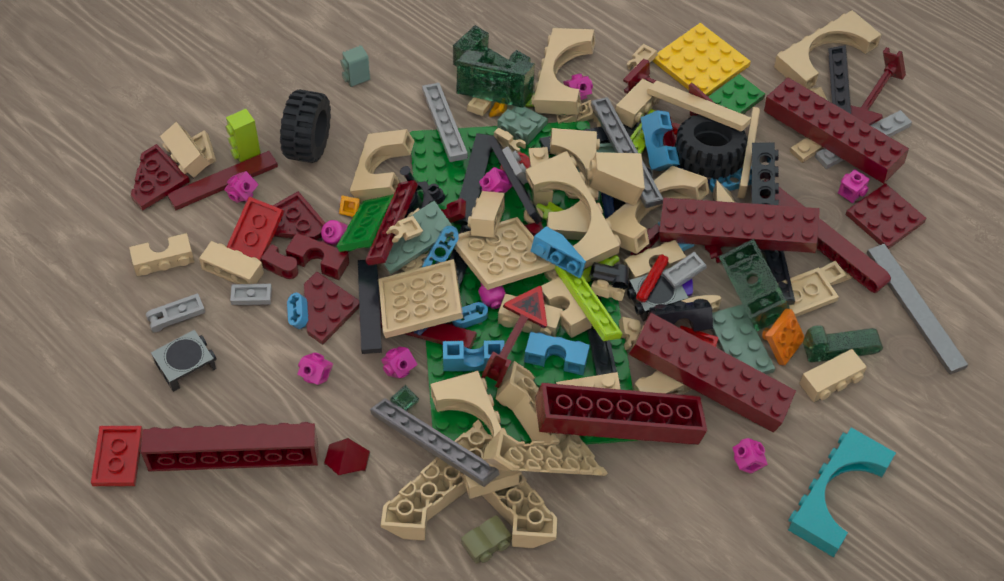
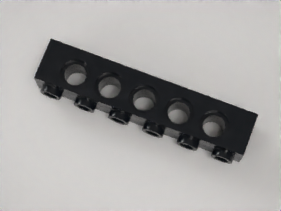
[752,142,779,253]

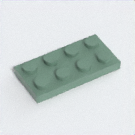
[383,201,453,274]
[711,304,775,375]

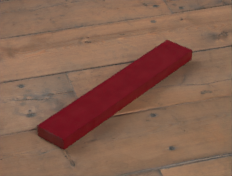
[167,151,278,211]
[365,180,418,265]
[359,307,477,349]

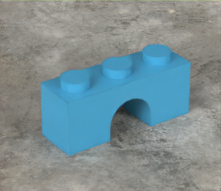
[641,110,680,171]
[524,332,590,375]
[443,340,504,371]

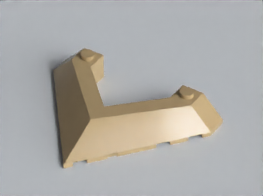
[483,361,608,476]
[381,420,557,548]

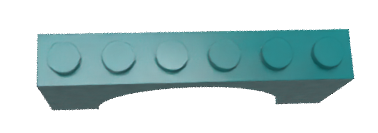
[788,427,896,558]

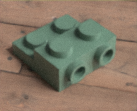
[497,104,548,145]

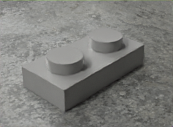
[502,146,528,185]
[230,284,272,305]

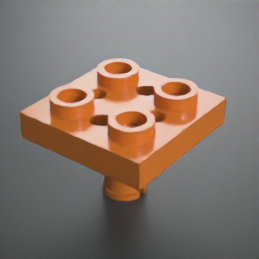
[762,309,805,365]

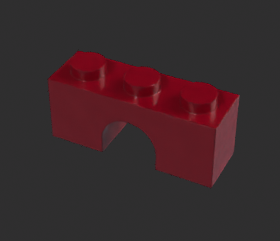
[286,233,349,280]

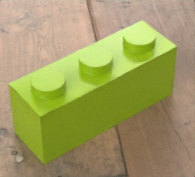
[225,109,261,163]

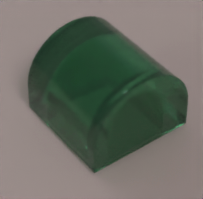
[390,385,419,411]

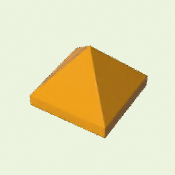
[489,97,508,117]
[339,195,360,217]

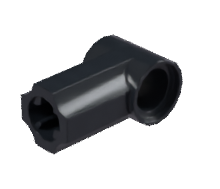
[590,262,630,289]

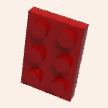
[227,197,285,262]
[91,426,143,486]

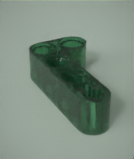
[803,325,883,362]

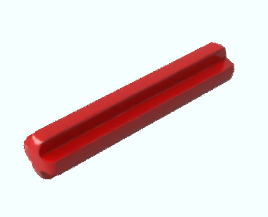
[636,254,669,303]

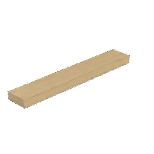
[647,81,751,131]
[737,107,760,199]

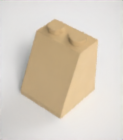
[586,152,645,205]

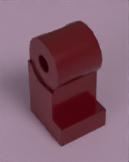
[261,244,298,279]

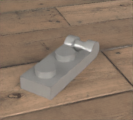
[146,293,205,332]

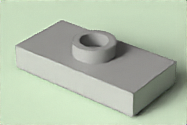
[663,252,707,289]

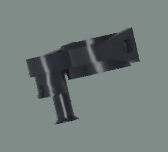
[400,166,446,219]

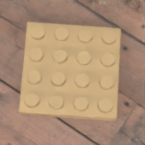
[450,217,555,290]
[379,259,463,338]

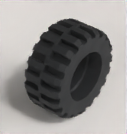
[280,89,331,163]
[675,114,748,179]

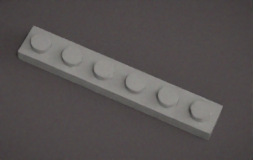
[422,83,468,162]
[815,110,912,169]

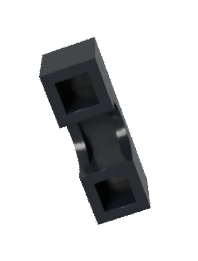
[649,299,713,332]

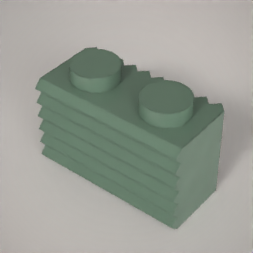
[340,45,370,87]

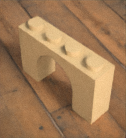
[350,129,415,203]

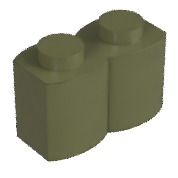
[461,515,512,564]

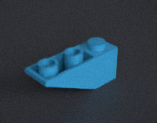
[530,226,586,278]

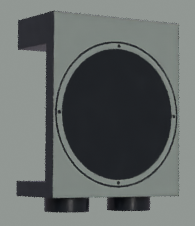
[627,268,688,322]
[151,330,217,392]

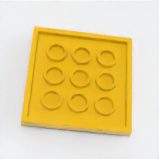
[652,23,751,96]

